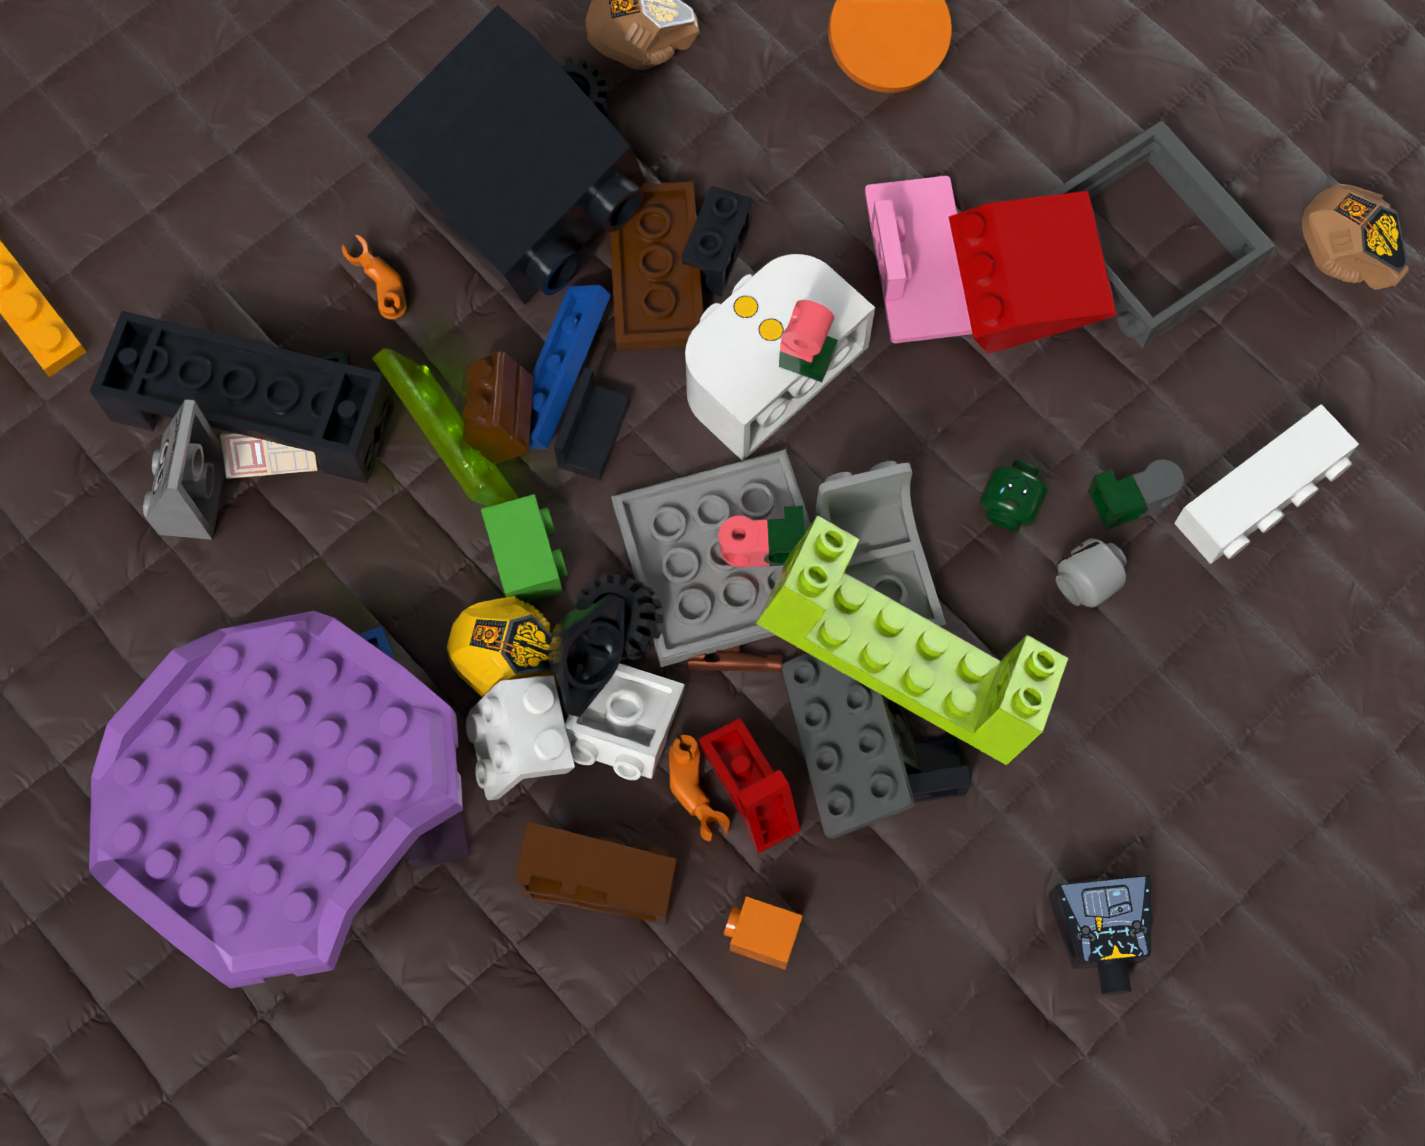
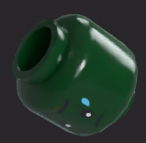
[980,460,1048,532]

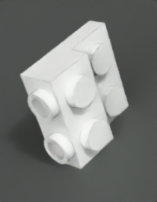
[565,663,685,780]

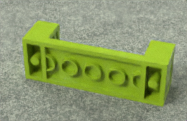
[756,515,1068,765]

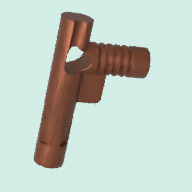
[688,645,782,673]

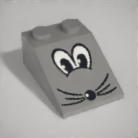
[143,400,225,540]

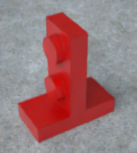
[698,718,801,854]

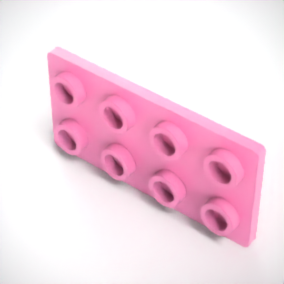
[865,176,972,343]

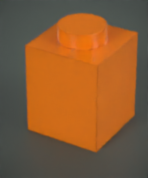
[724,896,803,970]

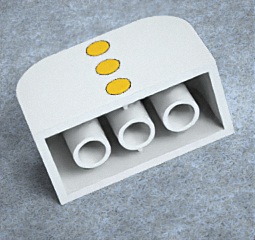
[685,254,875,461]

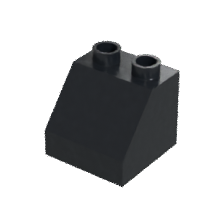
[367,5,646,305]

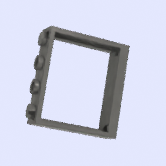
[1046,121,1275,349]

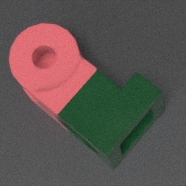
[779,300,838,383]
[718,506,805,568]

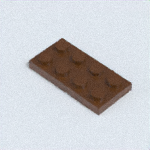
[610,181,703,351]

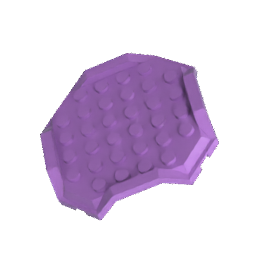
[89,611,463,988]

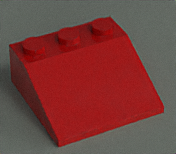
[948,191,1117,354]

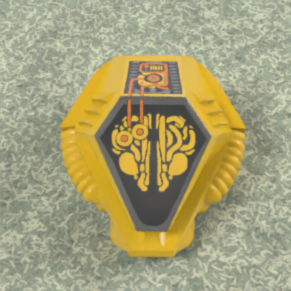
[447,596,559,698]

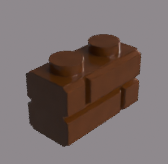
[462,352,533,464]

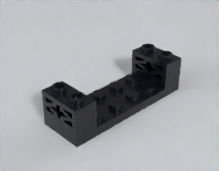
[90,311,395,484]

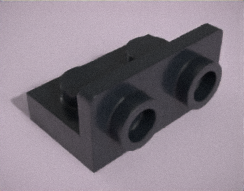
[682,186,752,297]

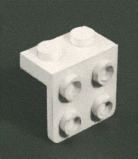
[466,676,575,800]

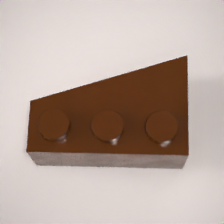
[514,822,678,925]

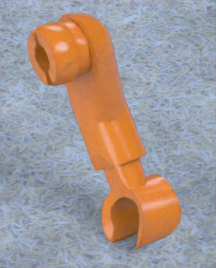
[342,235,407,319]
[669,735,730,841]

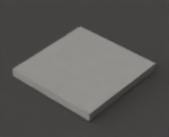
[611,449,811,667]

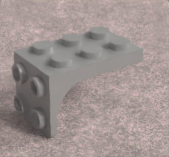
[815,461,946,629]

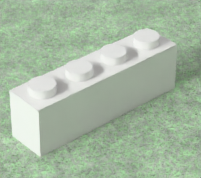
[1174,404,1359,564]

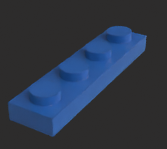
[529,285,611,449]

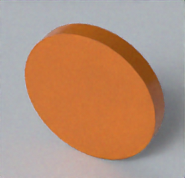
[828,0,952,93]

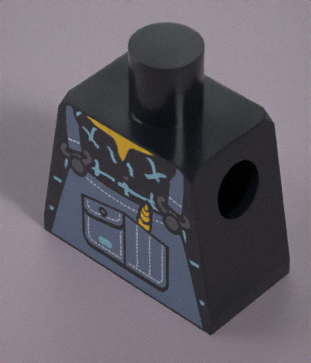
[1049,875,1151,995]

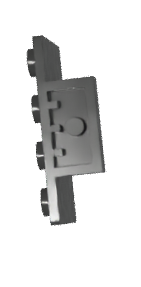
[782,653,923,839]

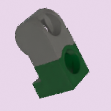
[1088,459,1184,530]

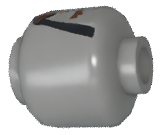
[1056,538,1127,608]

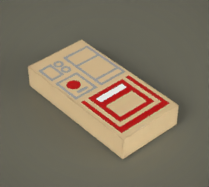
[220,431,320,479]

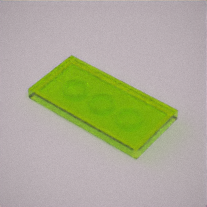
[372,348,519,507]

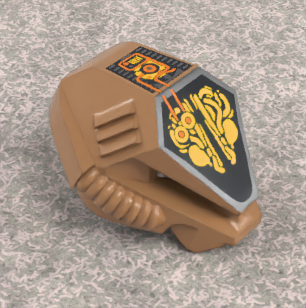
[585,0,700,70]
[1302,184,1409,290]

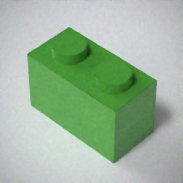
[481,494,568,603]

